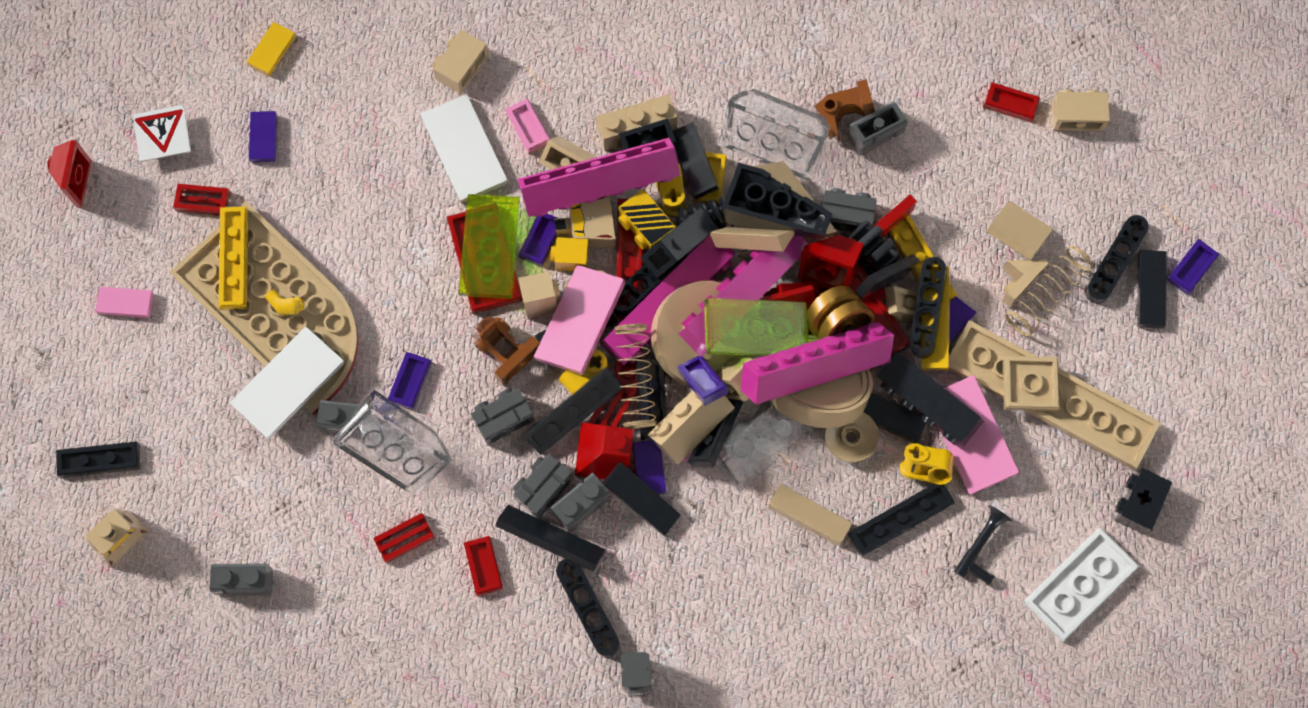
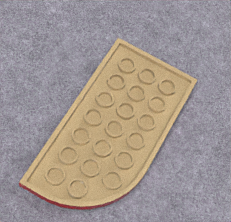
[169,201,358,415]

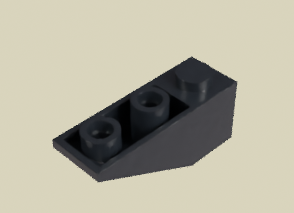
[640,208,718,278]

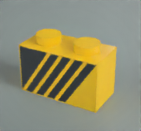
[618,189,676,250]

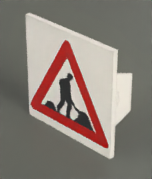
[133,105,191,162]

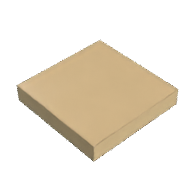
[986,201,1053,260]
[1003,356,1060,411]

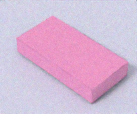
[505,98,550,154]
[95,287,154,318]

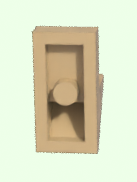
[1002,259,1048,307]
[885,286,922,323]

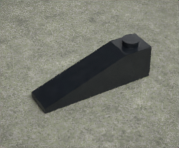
[721,162,832,239]

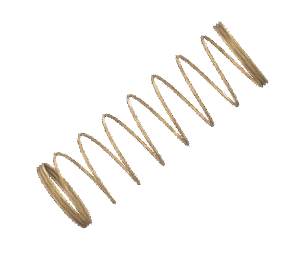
[1005,246,1094,336]
[614,324,657,429]

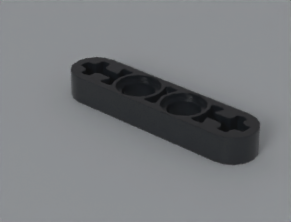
[1085,215,1149,304]
[613,253,688,316]
[910,257,947,359]
[556,559,620,658]

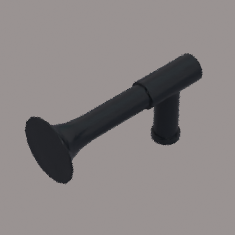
[953,505,1012,586]

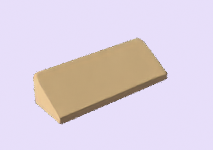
[710,227,795,252]
[768,484,852,547]

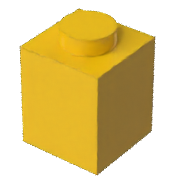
[550,237,589,271]

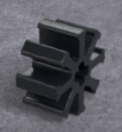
[846,221,900,274]

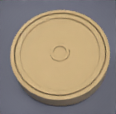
[651,281,759,387]
[769,335,873,428]

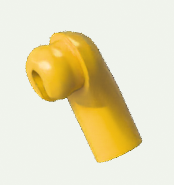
[265,289,305,316]

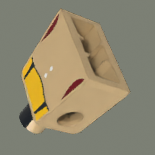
[555,195,615,248]
[85,509,149,567]

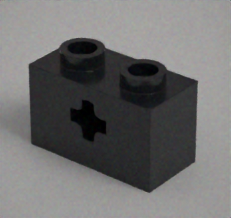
[619,118,676,152]
[1115,468,1173,535]

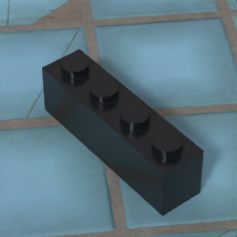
[877,352,984,446]

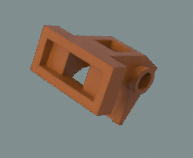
[814,79,875,143]
[473,316,540,386]

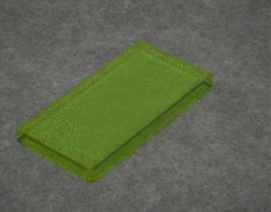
[458,194,520,299]
[704,298,809,356]

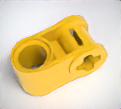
[656,164,685,217]
[558,350,609,394]
[899,443,954,485]

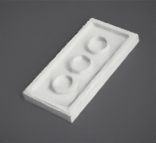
[420,94,508,204]
[230,326,345,440]
[1022,527,1140,642]

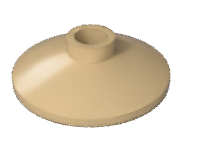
[825,412,879,463]

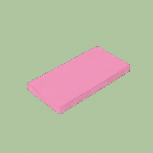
[534,265,626,375]
[938,375,1020,495]

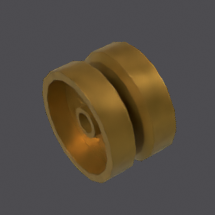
[805,285,875,340]

